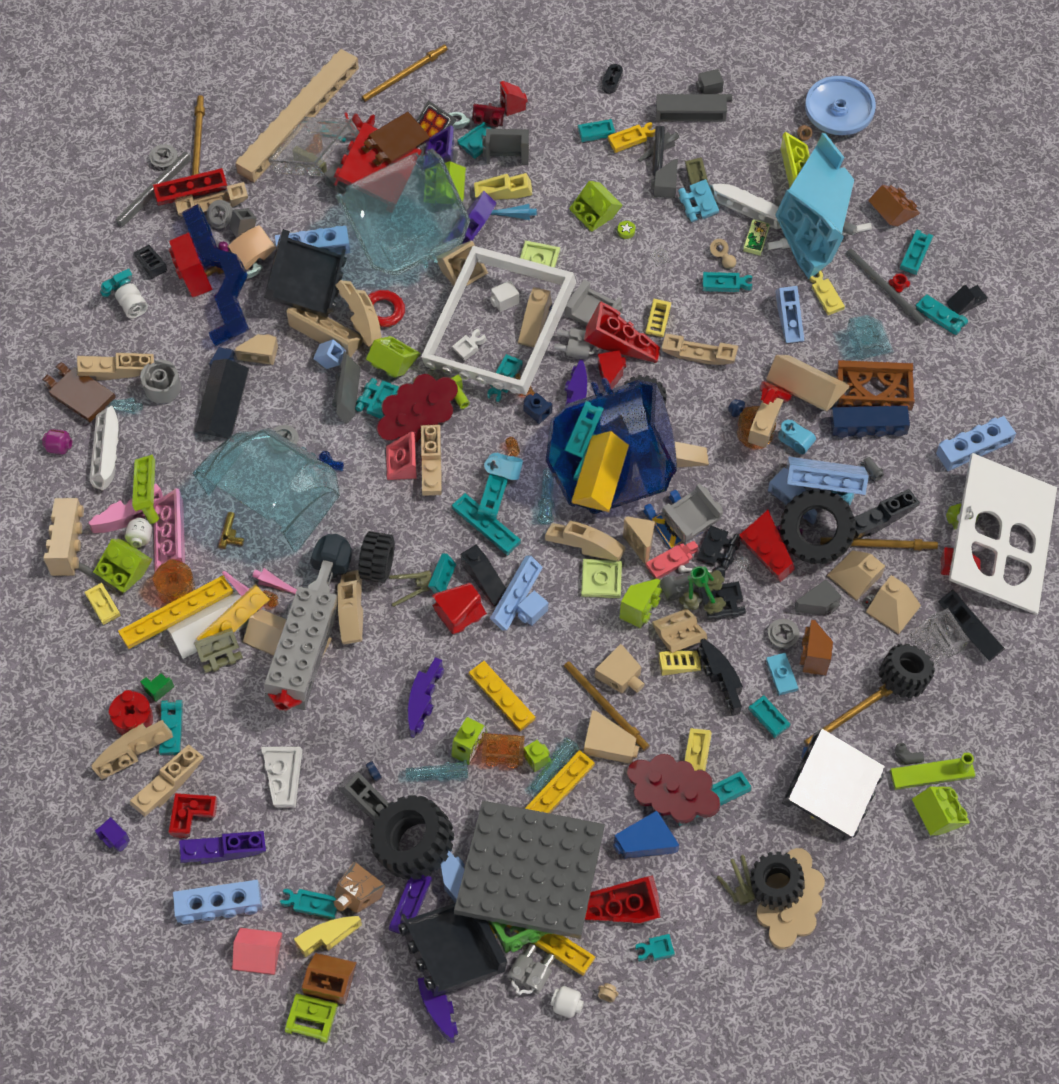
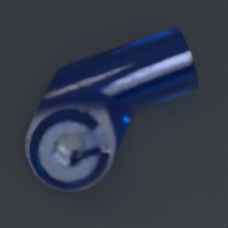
[319,451,344,471]

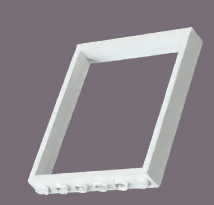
[421,246,576,395]

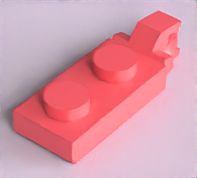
[645,541,698,579]

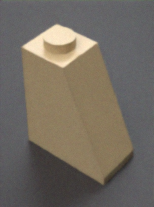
[584,710,639,764]

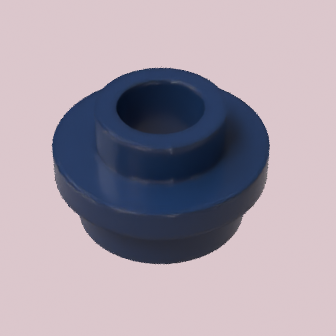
[728,399,745,417]

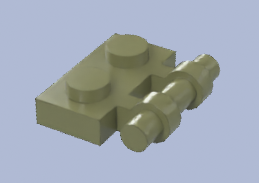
[194,628,243,673]

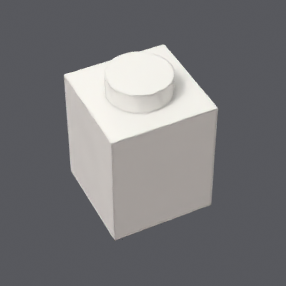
[490,280,519,312]

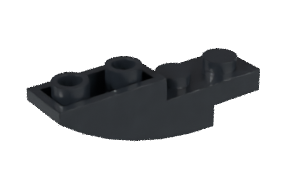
[854,489,920,539]
[938,589,1005,662]
[697,638,743,716]

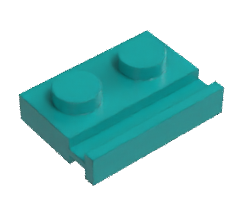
[457,122,491,159]

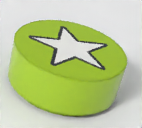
[617,221,636,239]

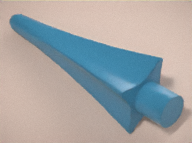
[490,204,537,220]

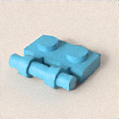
[678,179,719,222]

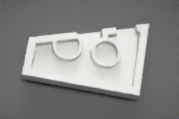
[261,747,302,808]

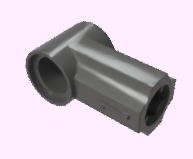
[660,572,700,602]

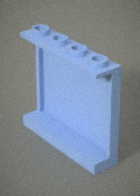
[786,457,869,495]

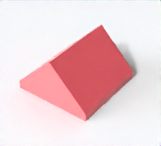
[386,431,417,480]
[232,928,282,975]

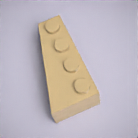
[44,498,84,576]

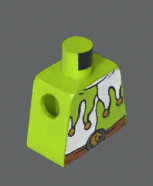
[451,717,488,765]

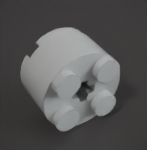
[140,359,181,403]

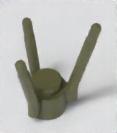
[389,570,432,607]
[717,855,755,905]

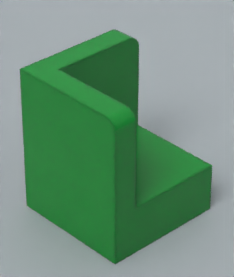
[140,673,174,702]

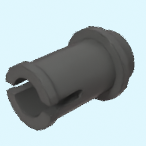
[861,457,884,481]

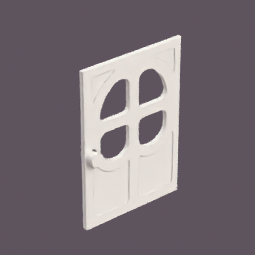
[949,453,1057,615]

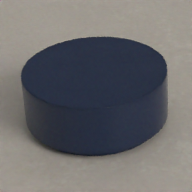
[365,761,382,782]

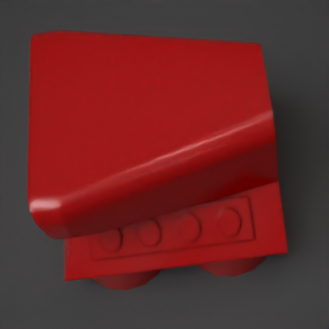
[432,583,487,634]

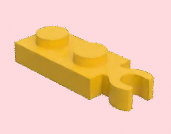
[608,122,655,153]

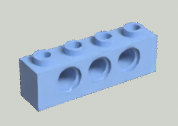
[275,226,350,254]
[936,416,1016,471]
[173,880,262,924]

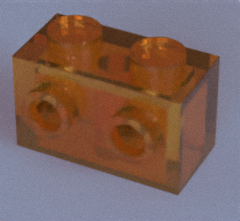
[482,733,525,768]

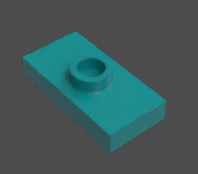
[578,119,616,142]
[428,553,457,593]
[748,695,791,738]

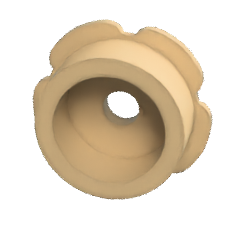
[598,983,619,1002]

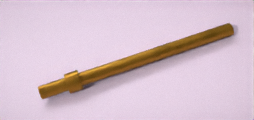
[361,44,448,102]
[192,95,205,175]
[820,537,938,551]
[564,661,650,751]
[804,684,892,746]

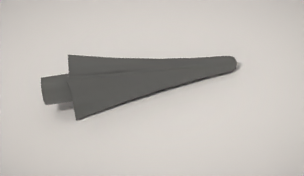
[638,132,679,162]

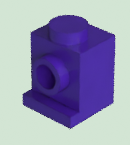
[95,817,130,852]

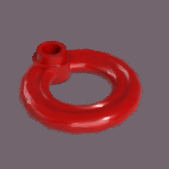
[368,290,405,327]

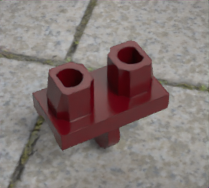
[472,103,505,127]

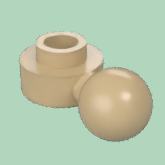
[710,239,736,269]

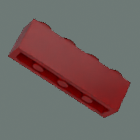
[153,168,227,206]

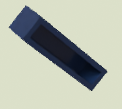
[830,406,910,438]

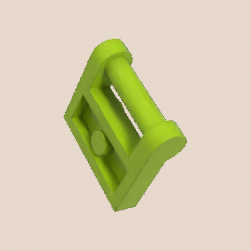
[285,993,338,1043]

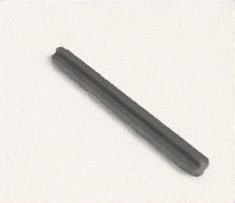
[116,152,192,227]

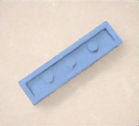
[490,555,543,630]

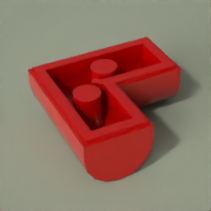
[169,793,217,838]

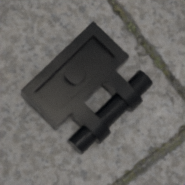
[696,525,740,570]
[700,581,746,621]

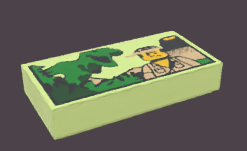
[743,220,770,256]

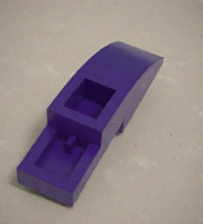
[443,191,497,249]
[558,360,587,433]
[408,657,444,738]
[179,831,266,864]
[417,977,458,1043]

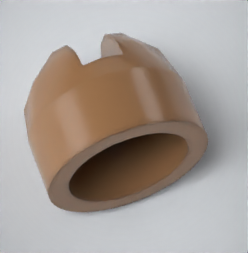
[797,125,812,141]

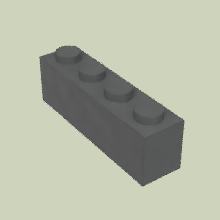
[656,94,727,122]

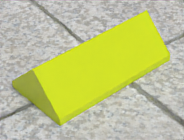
[780,132,810,188]

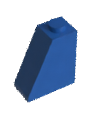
[613,811,679,859]

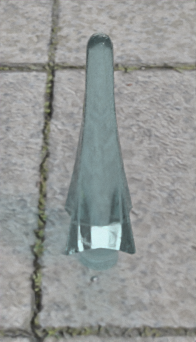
[107,398,143,415]

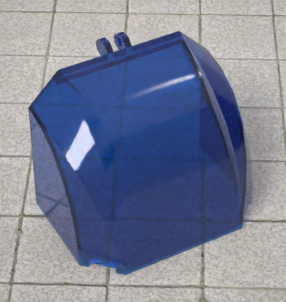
[545,378,677,514]

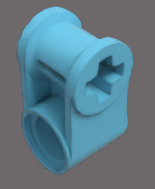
[778,420,816,455]
[484,453,523,480]

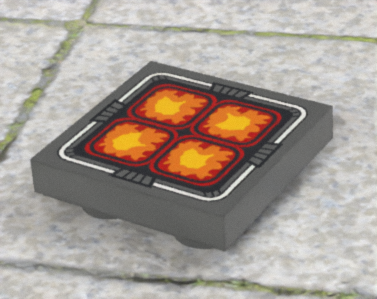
[416,100,457,137]

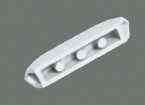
[710,184,781,229]
[89,406,119,490]

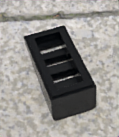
[134,245,167,279]

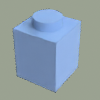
[313,339,346,369]
[518,590,548,626]

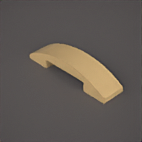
[175,182,248,216]
[661,334,738,365]

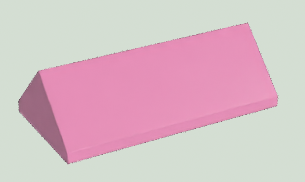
[153,488,185,572]

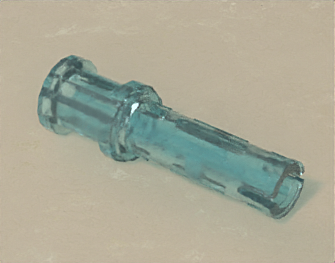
[537,468,555,524]
[530,737,579,794]
[406,760,468,781]

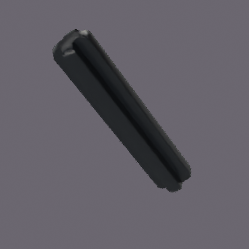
[652,126,665,176]

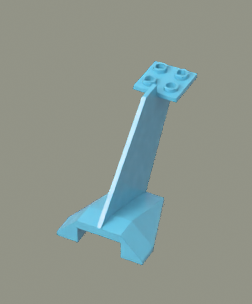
[775,133,854,279]

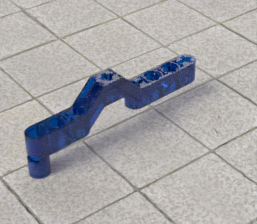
[182,204,249,347]

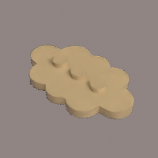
[756,848,825,949]

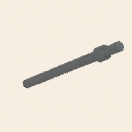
[846,248,925,325]

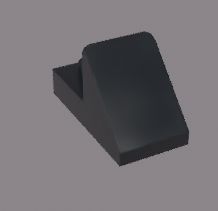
[947,285,988,315]

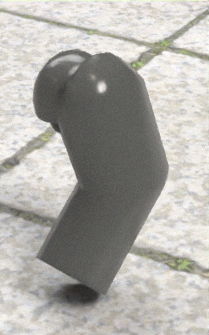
[895,742,924,763]

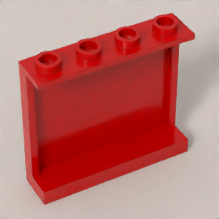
[334,122,422,213]

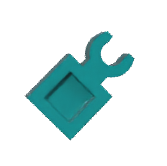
[635,934,675,961]

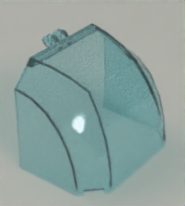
[335,149,470,276]
[192,428,340,553]

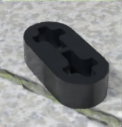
[602,64,623,94]

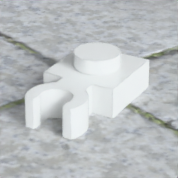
[452,329,487,361]

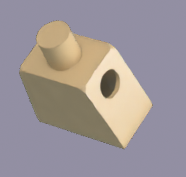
[595,644,645,693]

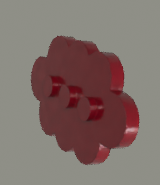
[376,374,458,442]
[627,754,721,824]

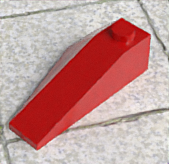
[584,301,660,363]
[585,875,661,923]

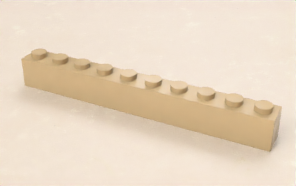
[236,49,359,183]

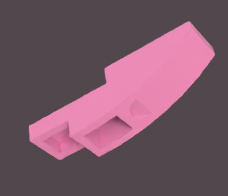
[88,484,163,534]

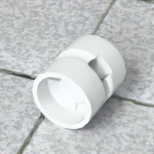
[115,283,148,318]

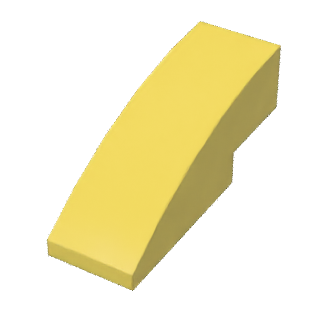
[474,173,532,200]
[294,916,362,957]

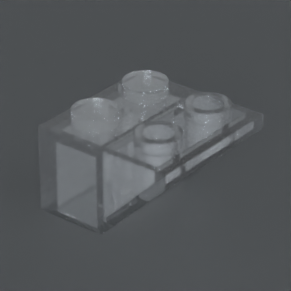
[910,608,969,665]

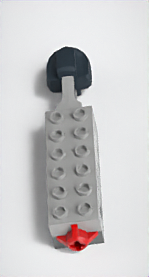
[264,534,352,711]

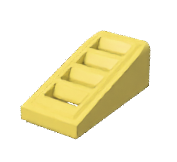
[645,299,671,337]
[658,651,701,676]

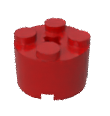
[108,690,153,736]

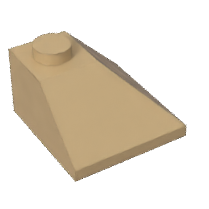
[435,241,488,286]
[827,550,885,601]
[866,575,921,635]

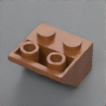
[868,184,920,227]
[800,620,833,676]
[302,953,357,1005]

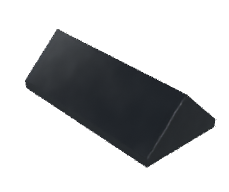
[194,359,249,439]

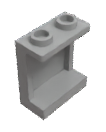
[565,280,623,326]
[661,483,723,544]

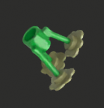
[679,566,726,614]

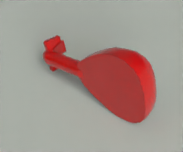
[759,381,792,405]

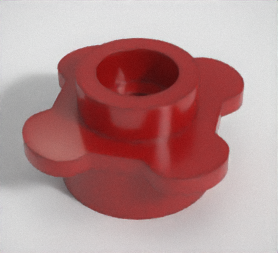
[888,274,910,293]

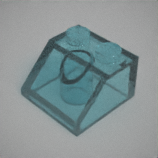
[846,315,894,360]

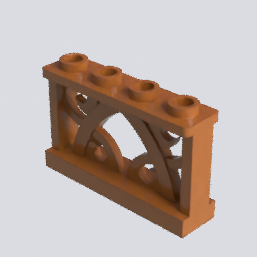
[836,360,915,411]

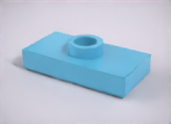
[766,653,798,696]

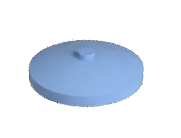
[805,76,876,135]

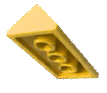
[572,431,629,512]

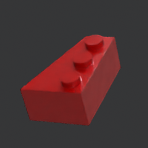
[168,232,213,298]
[739,510,795,582]

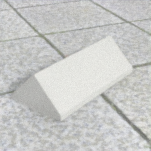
[167,591,249,659]

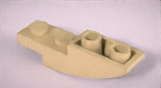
[336,280,381,347]
[77,353,154,380]
[421,425,442,496]
[545,521,625,562]
[338,570,363,645]
[91,720,173,780]
[130,745,204,817]

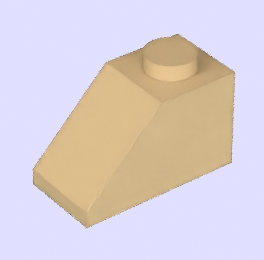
[235,334,278,365]

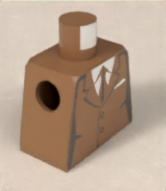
[334,862,385,913]

